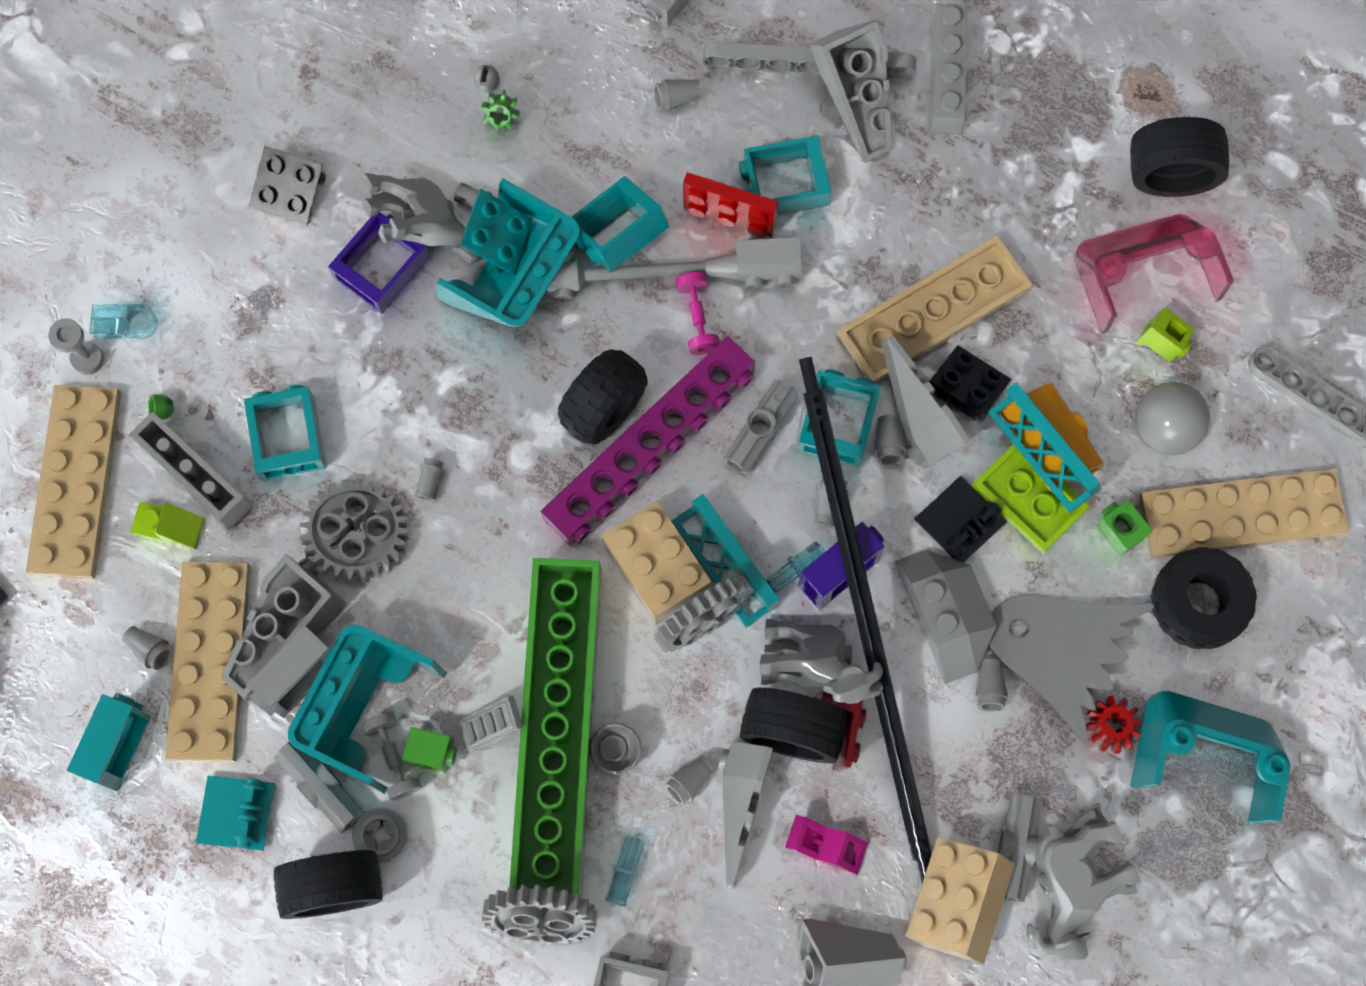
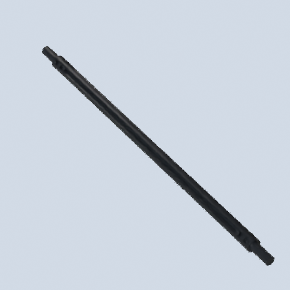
[799,357,932,883]

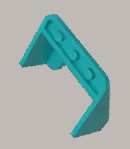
[436,178,580,327]

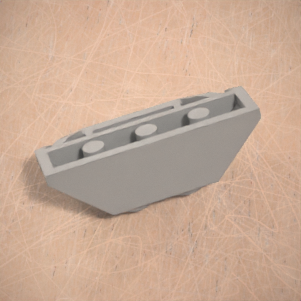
[895,550,997,684]

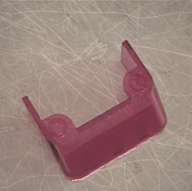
[1074,214,1234,334]

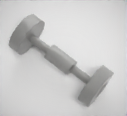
[48,318,104,375]
[362,712,422,801]

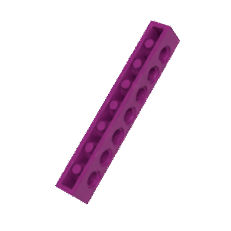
[540,336,755,546]

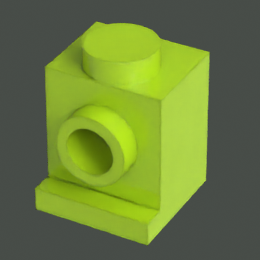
[1136,307,1195,363]

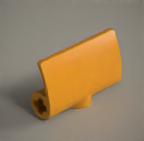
[1001,383,1104,492]

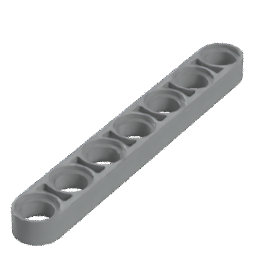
[703,42,916,80]
[1248,346,1366,448]

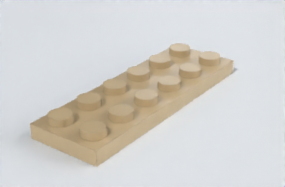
[837,235,1033,383]
[26,385,121,579]
[1139,468,1349,558]
[165,562,251,762]

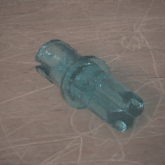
[766,541,825,593]
[605,836,644,907]

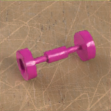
[675,272,720,355]

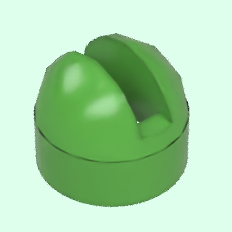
[148,394,174,420]

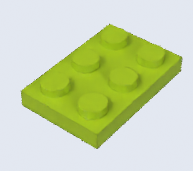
[972,444,1090,554]

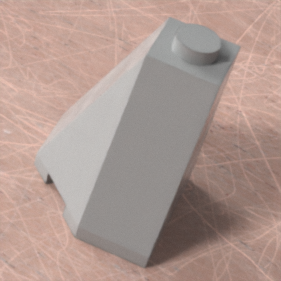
[797,919,907,986]

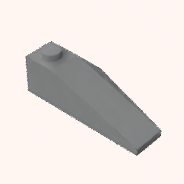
[221,554,346,700]
[718,742,773,889]

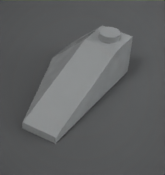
[809,20,892,163]
[881,335,971,469]

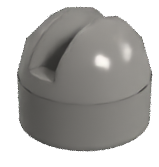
[474,64,500,92]

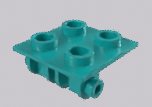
[460,189,532,275]
[196,775,275,851]

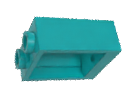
[739,135,831,215]
[571,176,670,273]
[797,369,881,467]
[244,385,326,481]
[66,692,151,791]

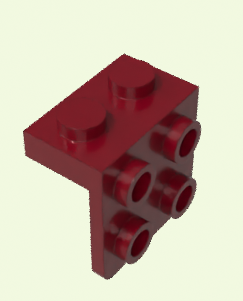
[814,691,866,772]

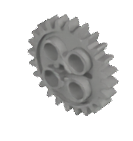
[300,479,408,583]
[654,575,754,653]
[482,885,597,946]

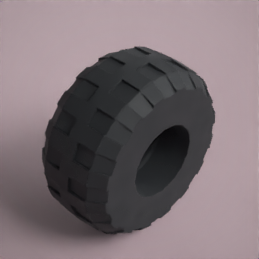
[557,349,648,444]
[1151,547,1257,650]

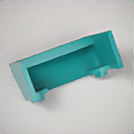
[288,625,447,794]
[1130,691,1290,824]

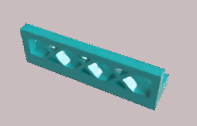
[988,382,1102,514]
[671,494,780,628]

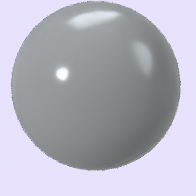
[1135,382,1210,455]

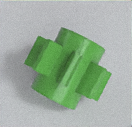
[480,90,520,131]

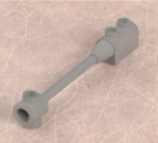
[547,237,802,300]

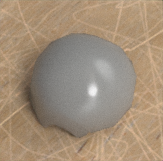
[590,723,642,775]

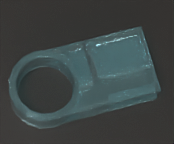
[90,304,158,339]

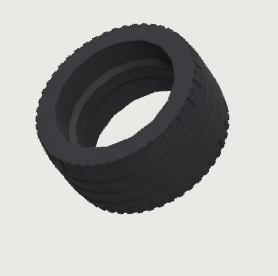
[1130,117,1229,197]
[740,687,848,763]
[274,850,383,919]

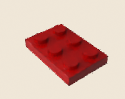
[683,172,778,237]

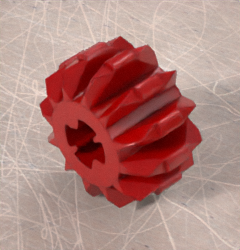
[1085,696,1143,755]

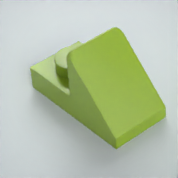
[130,502,205,550]

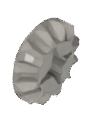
[352,808,407,863]

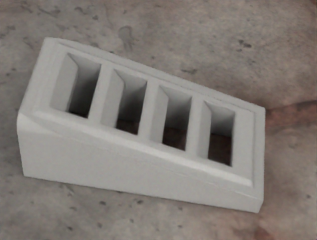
[460,695,523,752]

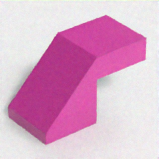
[785,815,868,875]

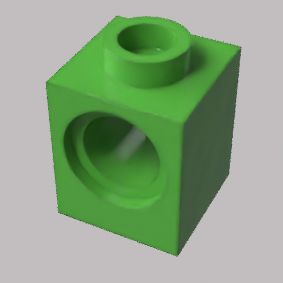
[1096,500,1153,557]
[402,727,457,774]

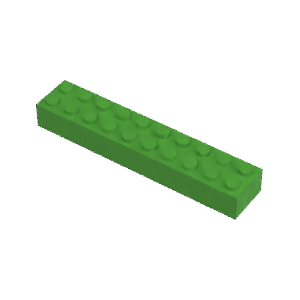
[509,558,602,899]

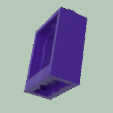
[328,212,430,314]
[798,521,885,611]

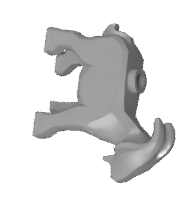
[362,173,483,264]
[760,619,883,704]
[1026,803,1140,960]

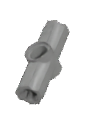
[723,379,798,475]
[274,742,364,833]
[998,793,1041,902]

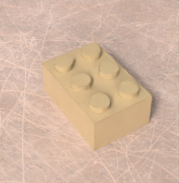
[601,501,711,625]
[905,837,1015,965]

